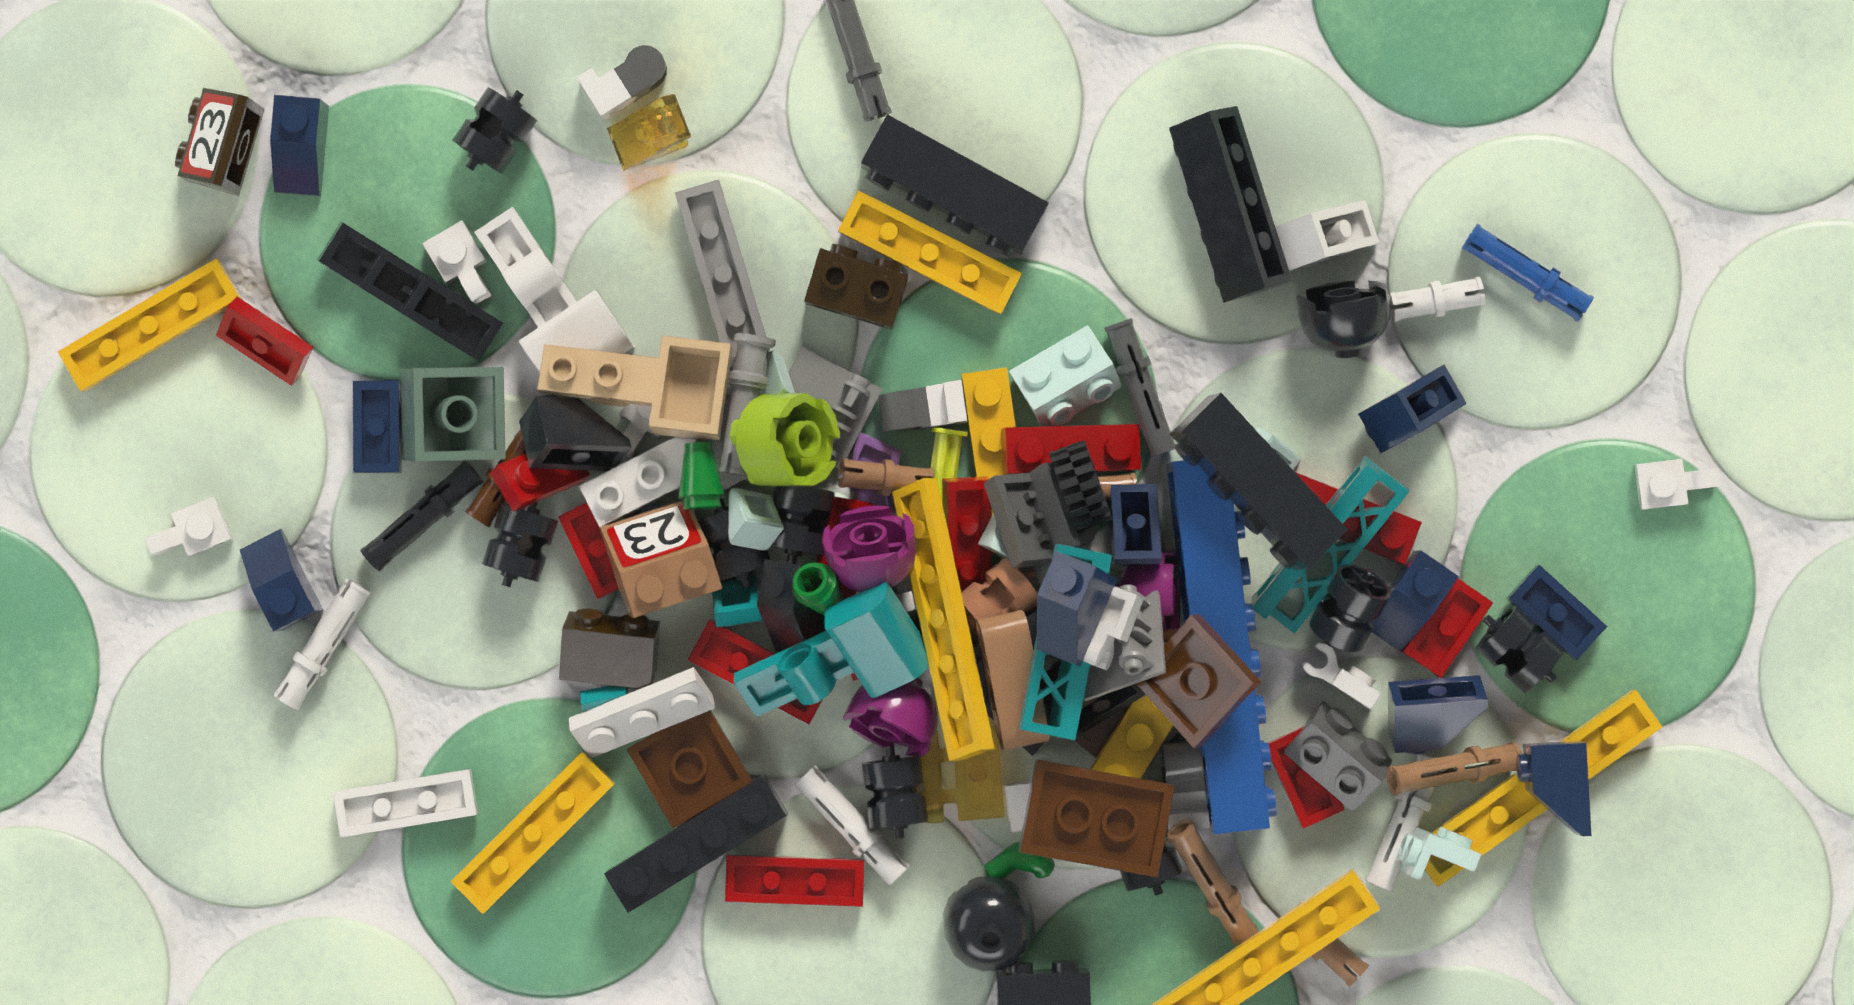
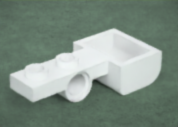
[474,207,635,397]
[579,384,748,527]

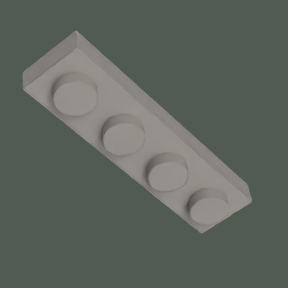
[675,179,771,369]

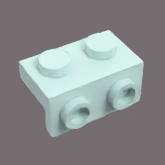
[1009,325,1122,427]
[1397,827,1482,880]

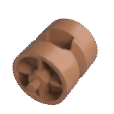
[961,557,1038,631]

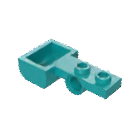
[734,582,929,717]

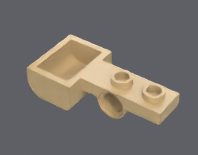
[537,335,733,440]

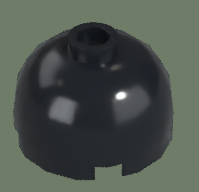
[1296,280,1390,358]
[943,876,1035,972]

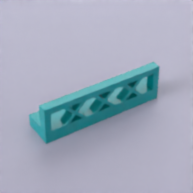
[1251,456,1409,634]
[1018,544,1112,740]

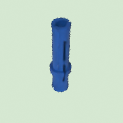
[1461,223,1594,322]

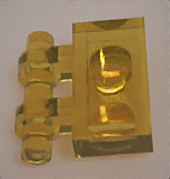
[920,726,1004,823]

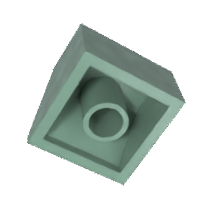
[400,367,506,462]

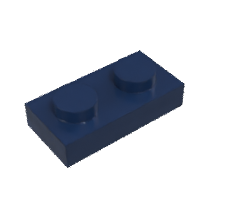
[353,380,402,473]
[1506,564,1608,660]

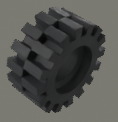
[1049,440,1112,531]

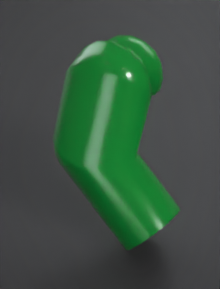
[983,842,1055,879]

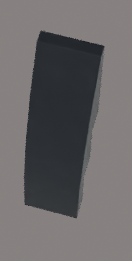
[317,221,503,361]

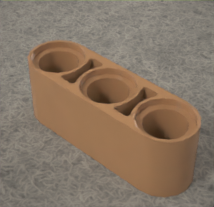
[976,610,1049,751]

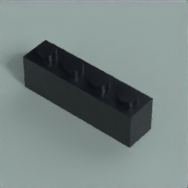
[1169,106,1292,303]
[861,114,1049,257]
[1170,392,1348,570]
[604,773,788,913]

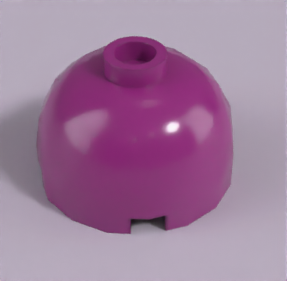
[822,506,917,592]
[1114,551,1181,642]
[843,678,938,757]

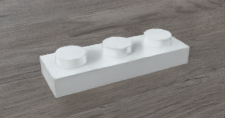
[569,667,715,759]
[333,769,479,838]

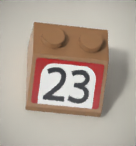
[599,500,722,618]

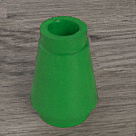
[678,442,725,510]
[793,563,846,616]

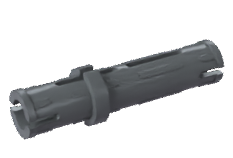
[826,0,892,122]
[1104,318,1176,457]

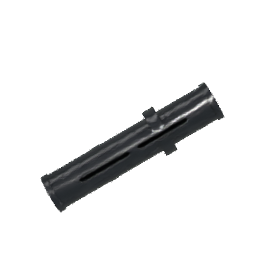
[360,460,484,572]

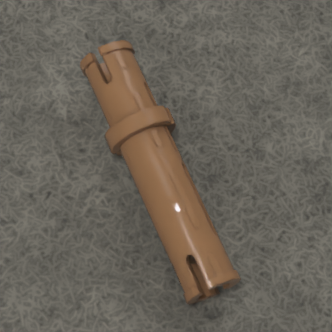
[1386,742,1522,795]
[1167,819,1258,945]

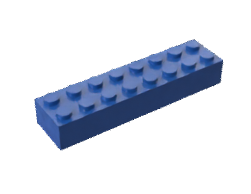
[1166,460,1277,834]

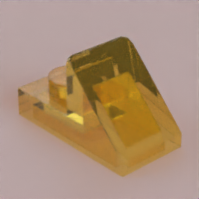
[607,94,691,171]

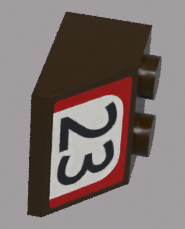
[175,88,265,196]

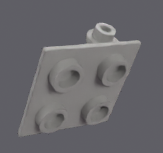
[788,347,883,469]
[1083,585,1166,701]

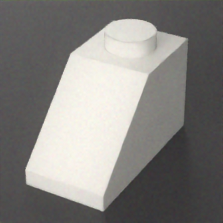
[1275,200,1379,271]

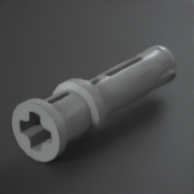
[718,333,776,476]

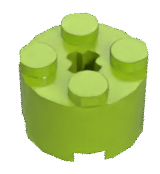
[729,393,840,486]

